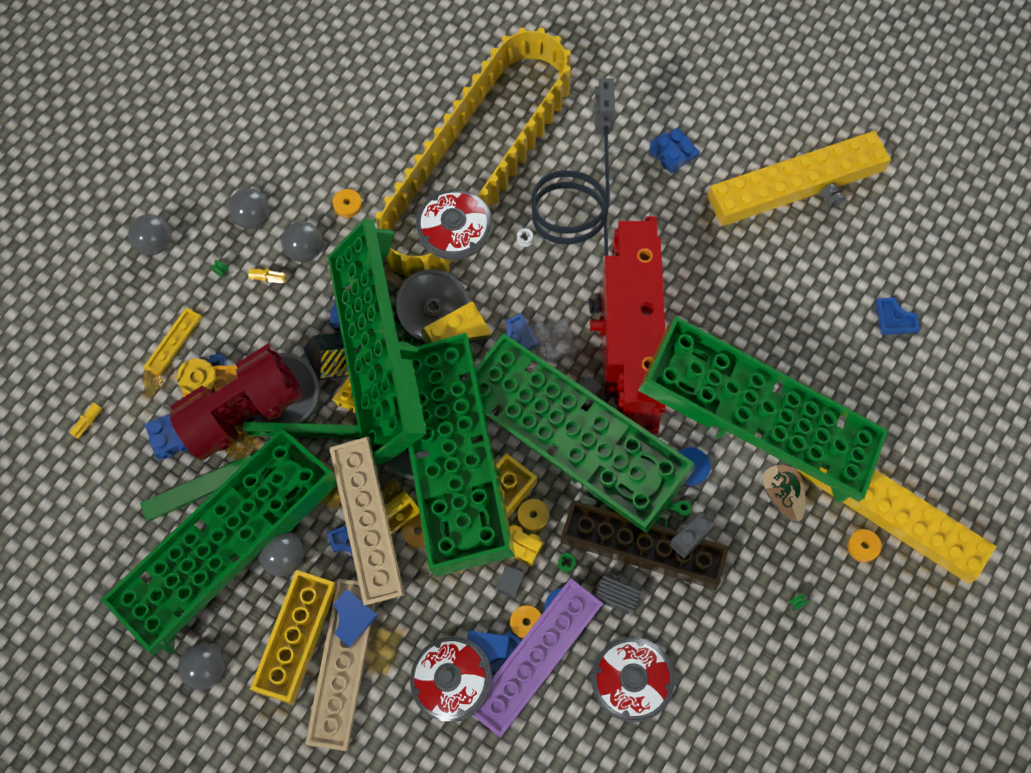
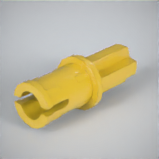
[248,268,286,283]
[70,402,103,439]

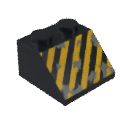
[303,333,349,380]

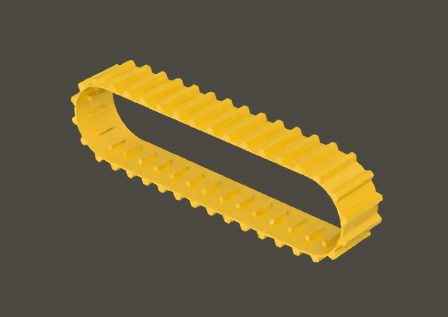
[375,27,571,280]

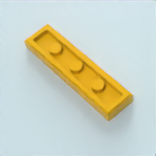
[143,307,203,378]

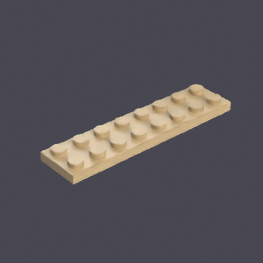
[329,437,405,606]
[305,579,376,752]

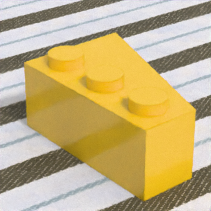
[420,301,492,344]

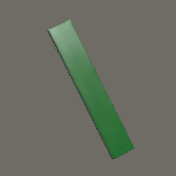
[243,422,360,439]
[140,455,251,522]

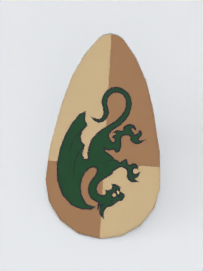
[762,465,806,523]

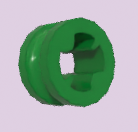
[210,260,229,277]
[558,553,576,573]
[788,593,810,611]

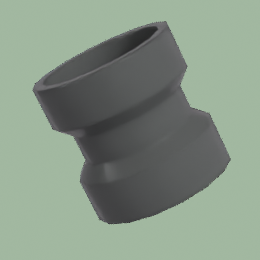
[820,183,845,208]

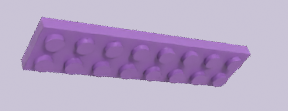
[473,578,603,738]

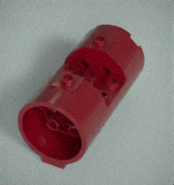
[169,343,303,461]

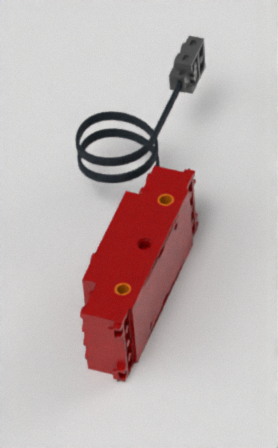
[532,78,666,434]

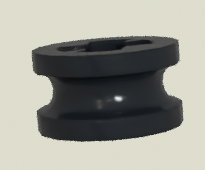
[588,297,599,314]

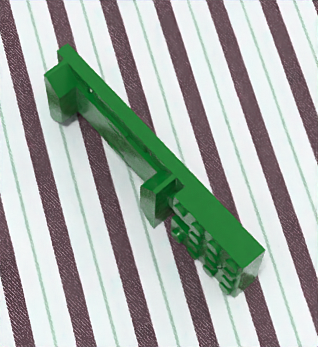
[327,218,427,464]
[638,316,888,503]
[409,333,515,577]
[466,333,695,533]
[101,428,337,656]

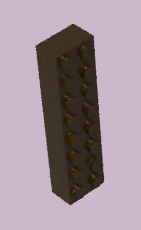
[560,500,729,590]

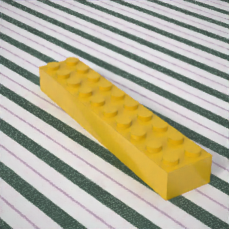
[707,131,891,226]
[796,467,997,584]

